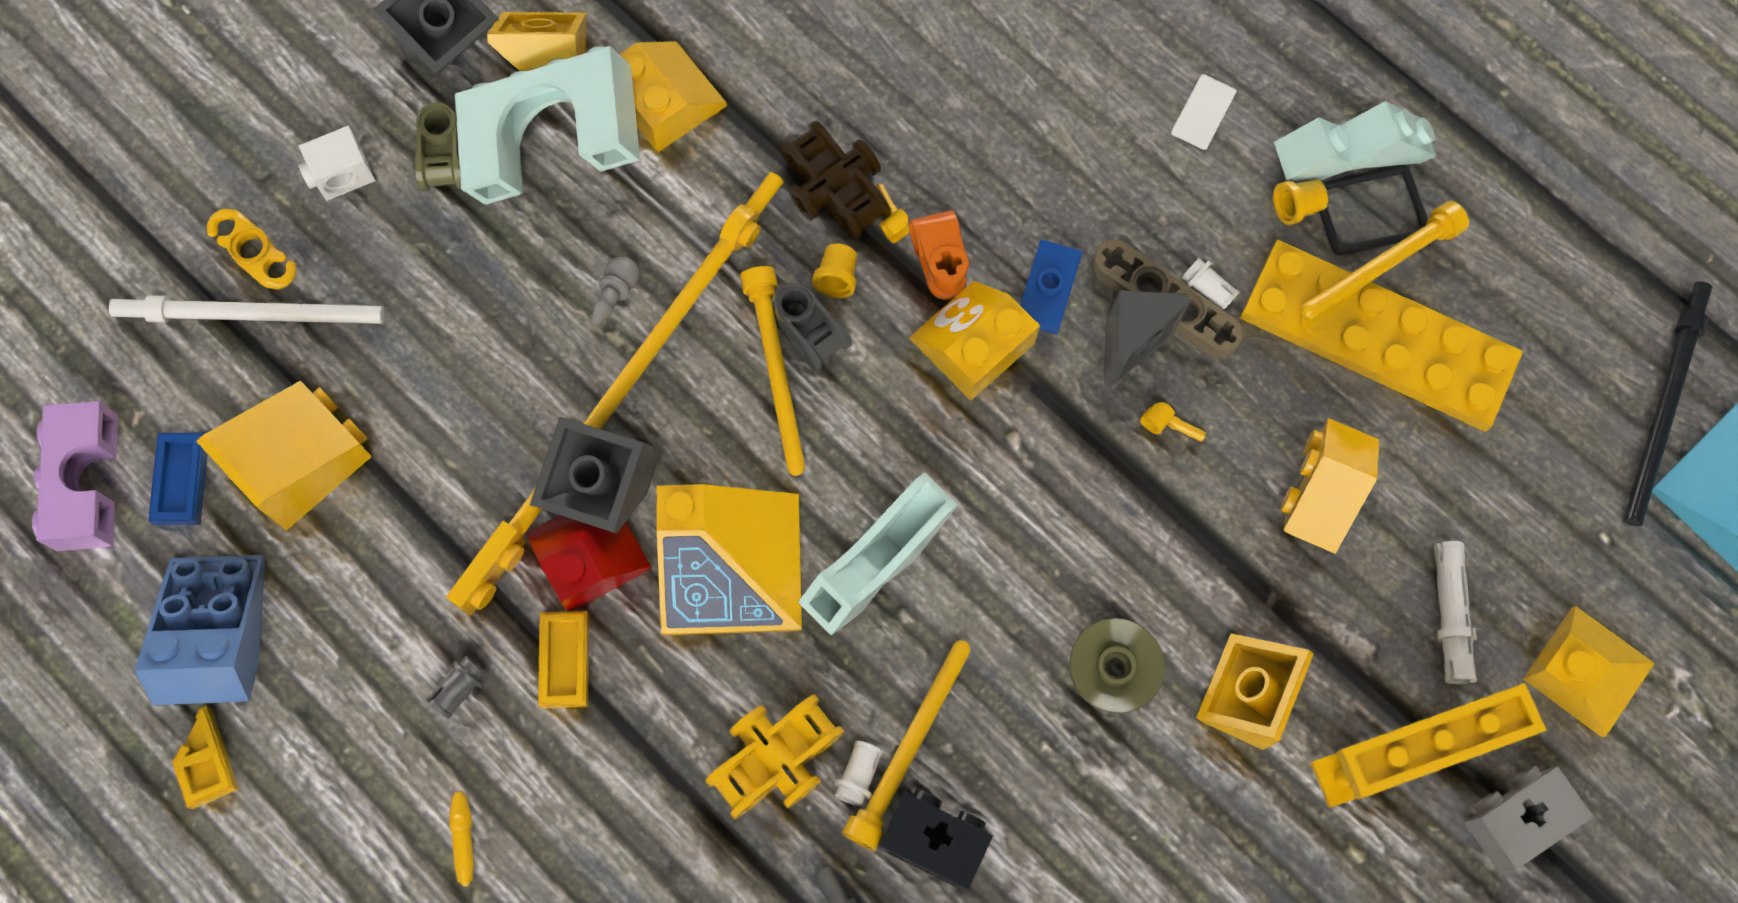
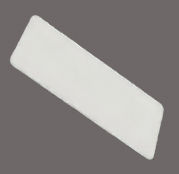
[1171,74,1236,150]

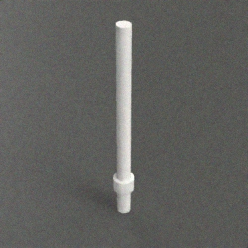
[109,295,385,324]

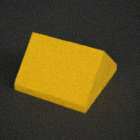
[1196,633,1314,750]

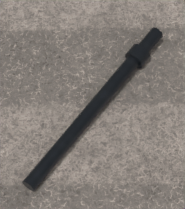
[1623,281,1713,527]

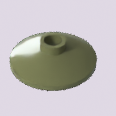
[1069,618,1165,713]

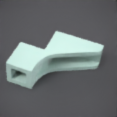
[1274,101,1436,183]
[798,473,958,635]

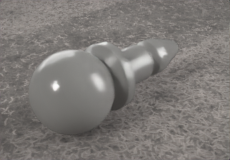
[592,256,639,325]

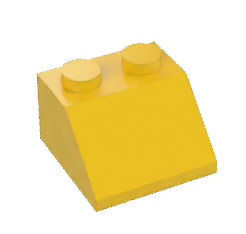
[620,42,727,153]

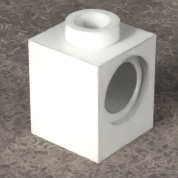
[298,125,375,201]

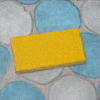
[538,611,589,709]

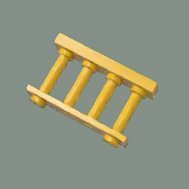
[1310,683,1547,808]

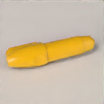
[449,791,474,887]

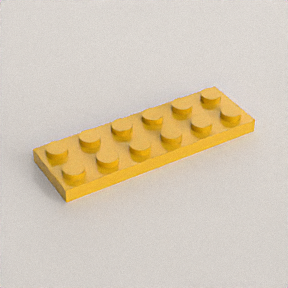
[1239,239,1523,432]

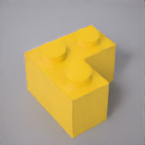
[1280,418,1379,554]

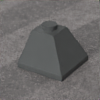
[530,417,661,533]

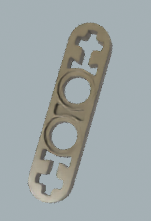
[1091,239,1244,359]

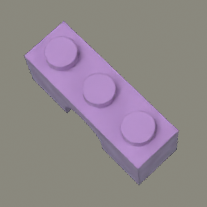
[32,401,118,551]

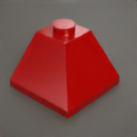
[526,515,651,611]

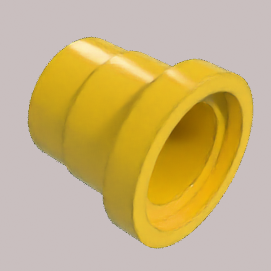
[1273,179,1328,225]
[811,243,857,298]

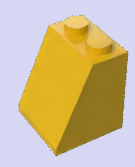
[196,381,372,531]

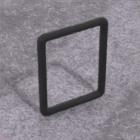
[1319,165,1428,255]

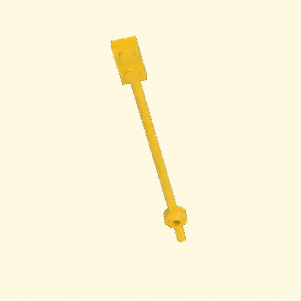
[445,172,783,617]

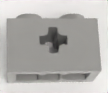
[1464,765,1594,872]

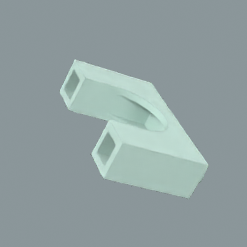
[455,46,640,205]

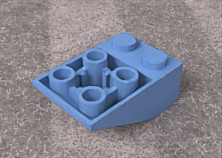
[134,555,265,705]

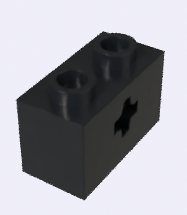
[878,789,993,892]

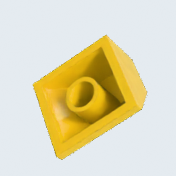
[487,12,587,71]
[1523,606,1655,738]

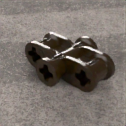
[779,121,891,240]

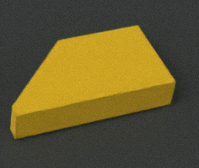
[172,706,239,809]

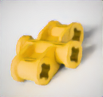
[705,694,845,820]

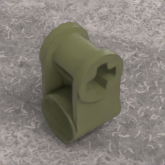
[415,102,461,191]

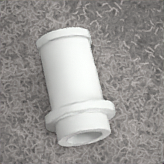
[1181,258,1240,310]
[834,741,884,807]

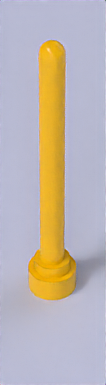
[1300,201,1469,320]
[740,266,805,476]
[841,640,971,852]

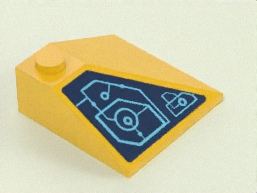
[657,484,802,635]

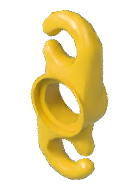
[207,208,297,290]

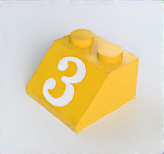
[910,281,1040,401]

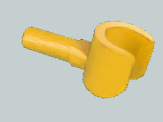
[875,184,909,243]
[1140,402,1206,442]

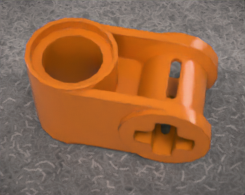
[909,210,969,300]

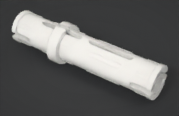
[1433,541,1477,684]

